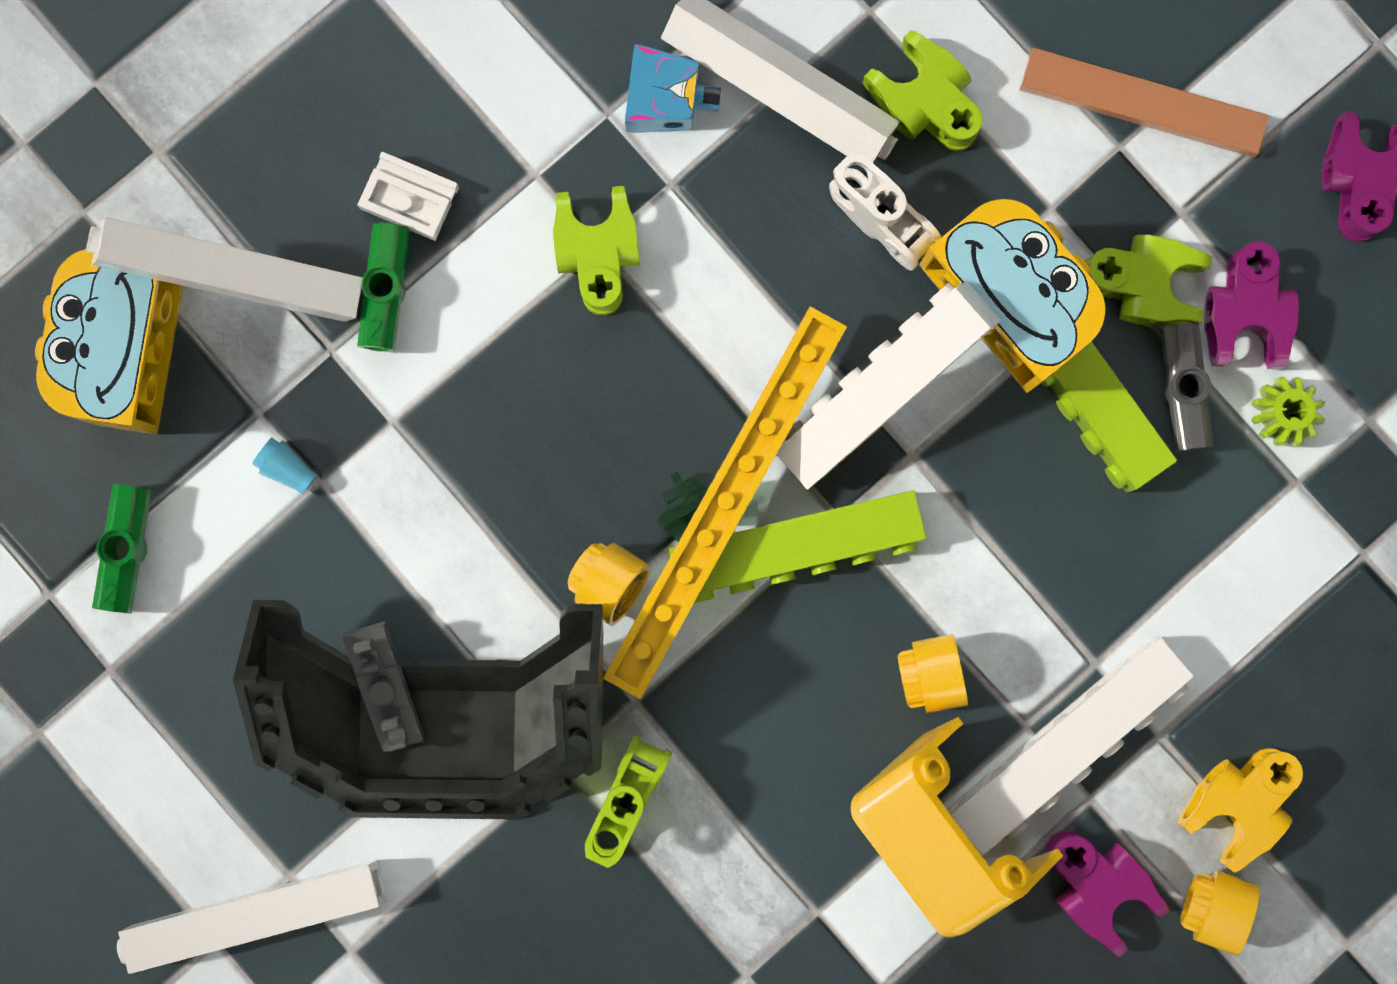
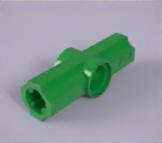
[357,222,410,352]
[92,484,152,614]

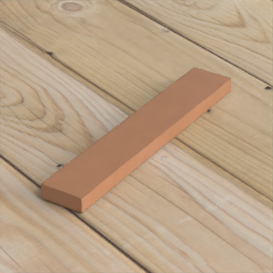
[1019,48,1269,158]

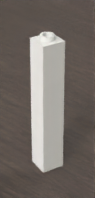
[661,0,900,164]
[86,217,363,322]
[117,860,386,974]

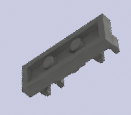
[342,621,425,752]

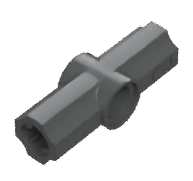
[1160,323,1214,452]

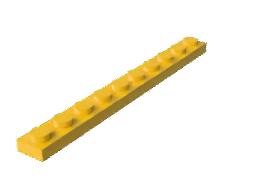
[603,307,847,699]

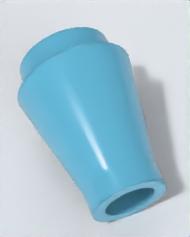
[252,437,317,495]

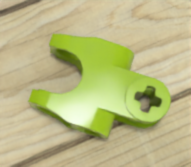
[863,30,983,151]
[553,186,640,316]
[1086,235,1213,327]
[585,734,673,868]

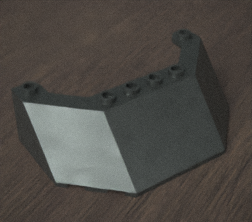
[233,600,604,820]

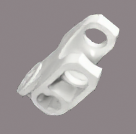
[829,153,941,271]

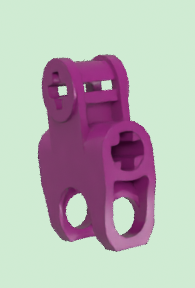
[1321,112,1397,242]
[1204,241,1299,370]
[1045,830,1170,958]

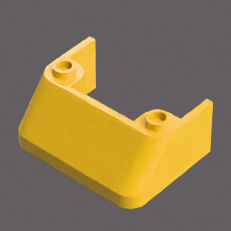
[851,717,1063,937]

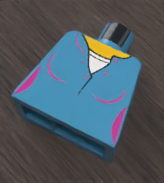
[625,44,721,133]

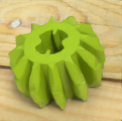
[1251,377,1326,447]

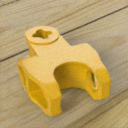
[1177,748,1303,873]

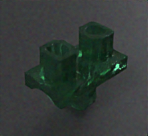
[656,471,710,542]

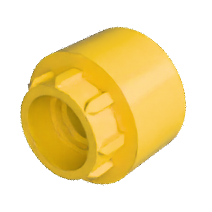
[567,543,651,626]
[897,634,968,713]
[1180,870,1260,956]

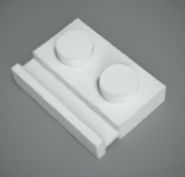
[357,152,459,241]

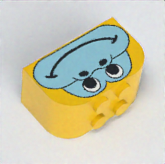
[919,199,1105,393]
[35,249,183,435]

